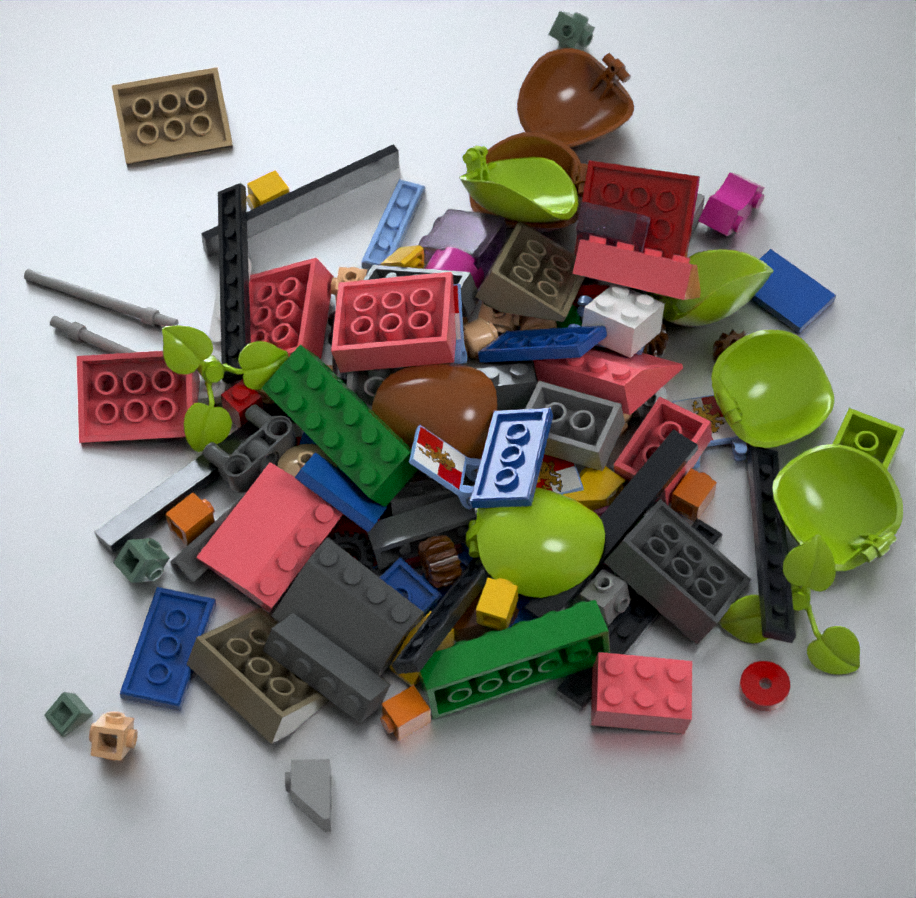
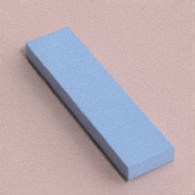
[361,179,425,270]

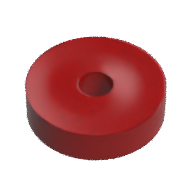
[739,661,791,711]

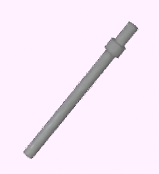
[24,269,178,327]
[50,316,136,354]

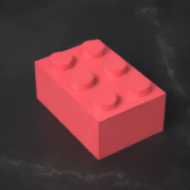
[614,396,712,505]
[591,652,692,734]

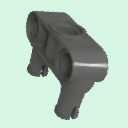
[202,404,297,493]

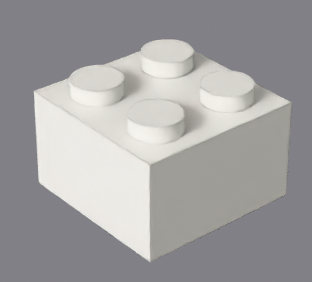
[582,284,665,358]

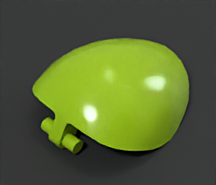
[459,145,578,223]
[646,249,774,327]
[711,329,835,448]
[772,444,903,571]
[466,488,605,598]

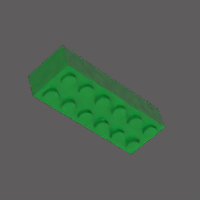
[262,344,419,507]
[419,599,610,720]

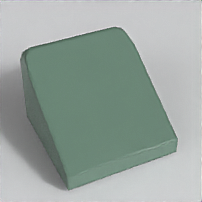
[44,692,93,737]

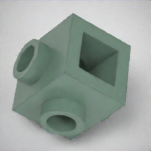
[548,11,595,51]
[114,538,170,583]

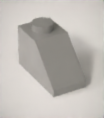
[285,759,331,832]

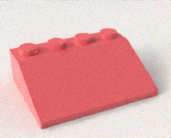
[572,235,701,300]
[249,258,334,359]
[331,272,456,373]
[533,346,683,415]
[77,351,200,443]
[196,462,344,613]

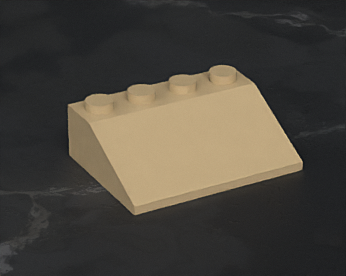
[111,67,233,165]

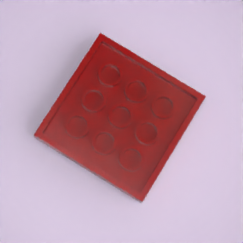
[574,160,700,259]

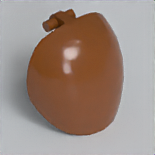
[517,48,634,148]
[469,132,588,233]
[372,363,501,477]

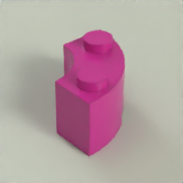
[698,172,765,236]

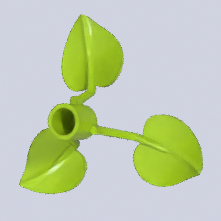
[162,325,289,452]
[720,534,860,675]

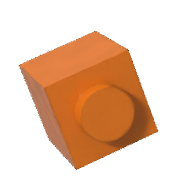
[671,468,717,522]
[166,492,215,546]
[380,685,431,741]

